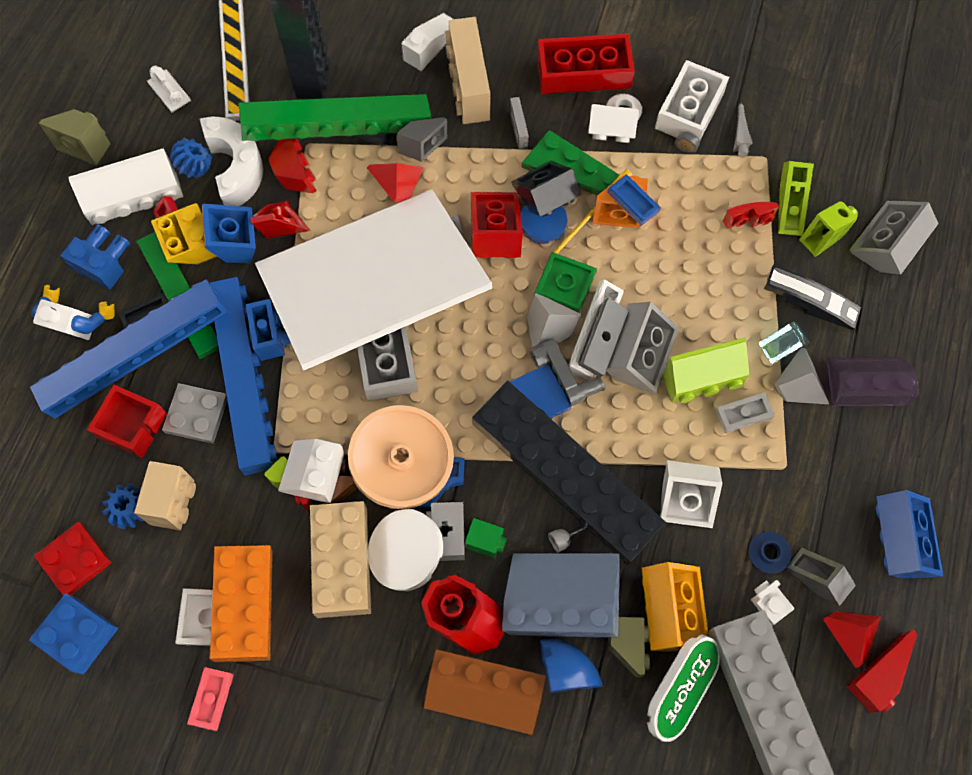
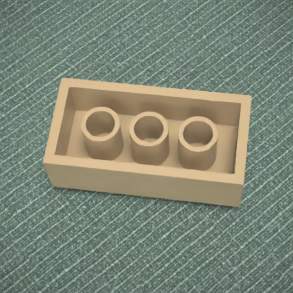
[445,17,490,124]
[310,501,371,618]

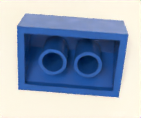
[876,490,943,578]

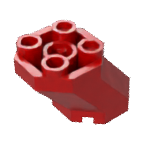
[421,575,505,655]

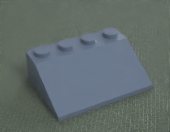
[502,554,619,637]

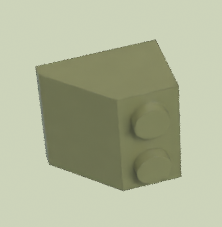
[39,109,110,165]

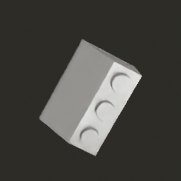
[850,201,938,274]
[606,302,679,393]

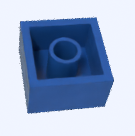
[29,593,118,674]

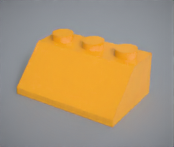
[642,562,709,652]

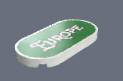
[648,635,720,741]

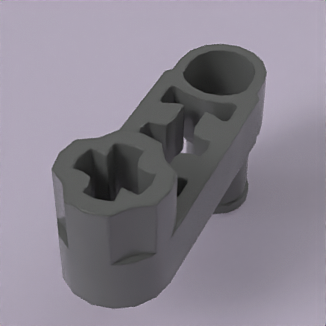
[529,339,605,406]

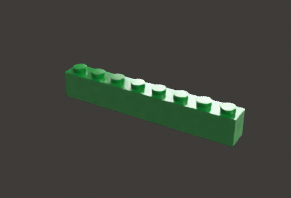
[238,94,431,141]

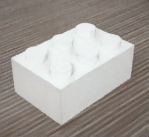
[655,60,729,141]

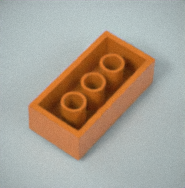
[210,545,272,662]

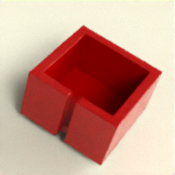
[87,385,167,459]

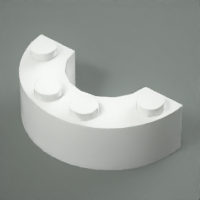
[200,117,263,206]

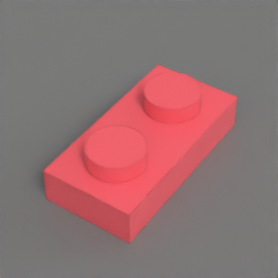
[187,667,234,731]

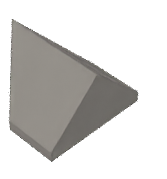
[527,293,581,347]
[774,348,829,404]

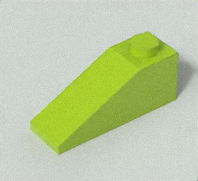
[778,161,814,236]

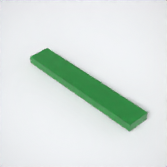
[137,232,219,359]

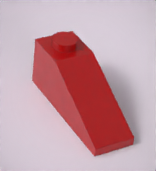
[847,630,917,713]

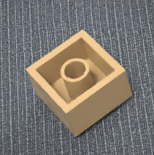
[134,461,196,531]

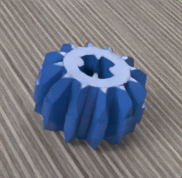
[169,138,212,179]
[102,484,144,529]

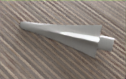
[733,104,752,157]

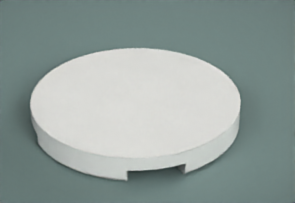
[368,509,443,591]

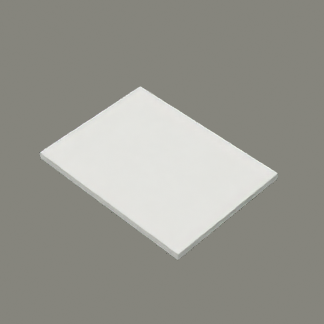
[255,189,492,371]

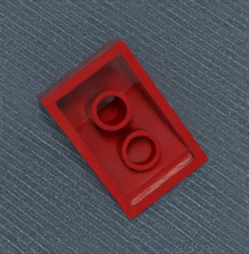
[471,192,523,259]

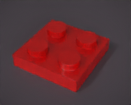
[34,521,112,596]

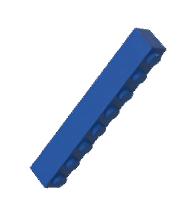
[210,277,278,475]
[30,280,228,419]

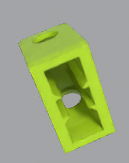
[799,201,858,257]

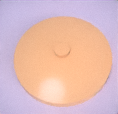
[348,405,454,509]

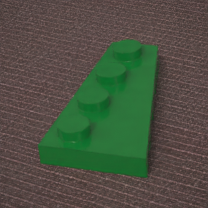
[522,130,620,195]

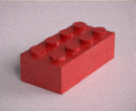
[537,34,635,94]

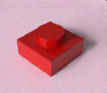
[153,196,178,219]

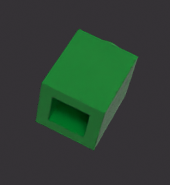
[465,518,507,559]

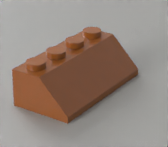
[424,650,546,735]

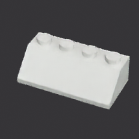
[68,149,183,225]

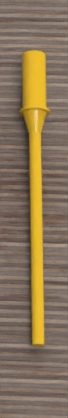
[548,169,632,258]

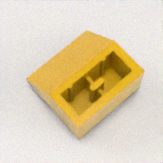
[151,203,217,264]

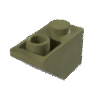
[608,617,650,678]

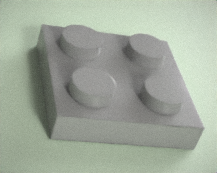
[162,383,228,444]

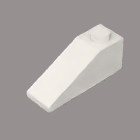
[402,13,454,71]

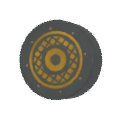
[675,132,700,154]

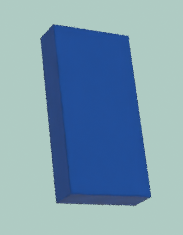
[607,174,661,226]

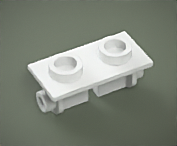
[147,66,191,112]

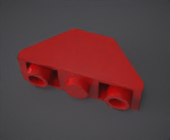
[268,138,317,194]

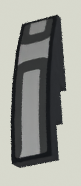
[764,264,861,330]

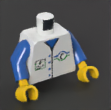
[31,285,115,340]

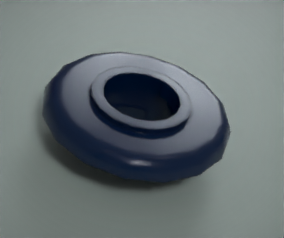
[749,532,791,574]

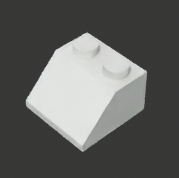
[278,439,345,503]
[660,461,722,528]

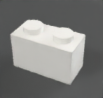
[588,104,639,143]

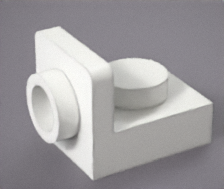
[751,580,795,626]

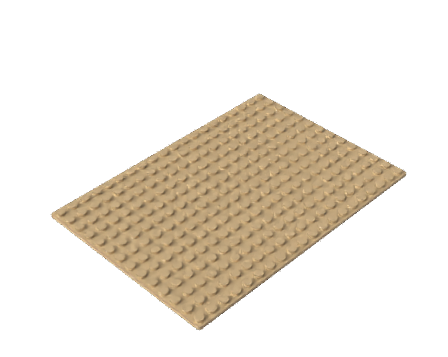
[274,143,787,470]

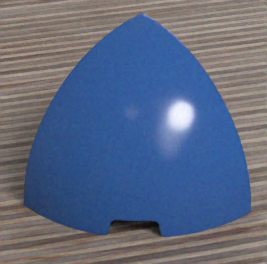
[539,639,603,693]

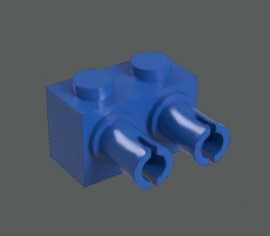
[61,224,130,290]
[246,299,291,361]

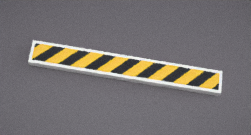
[219,0,249,121]

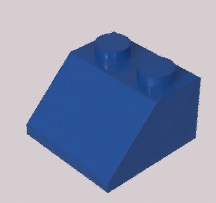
[202,204,256,264]

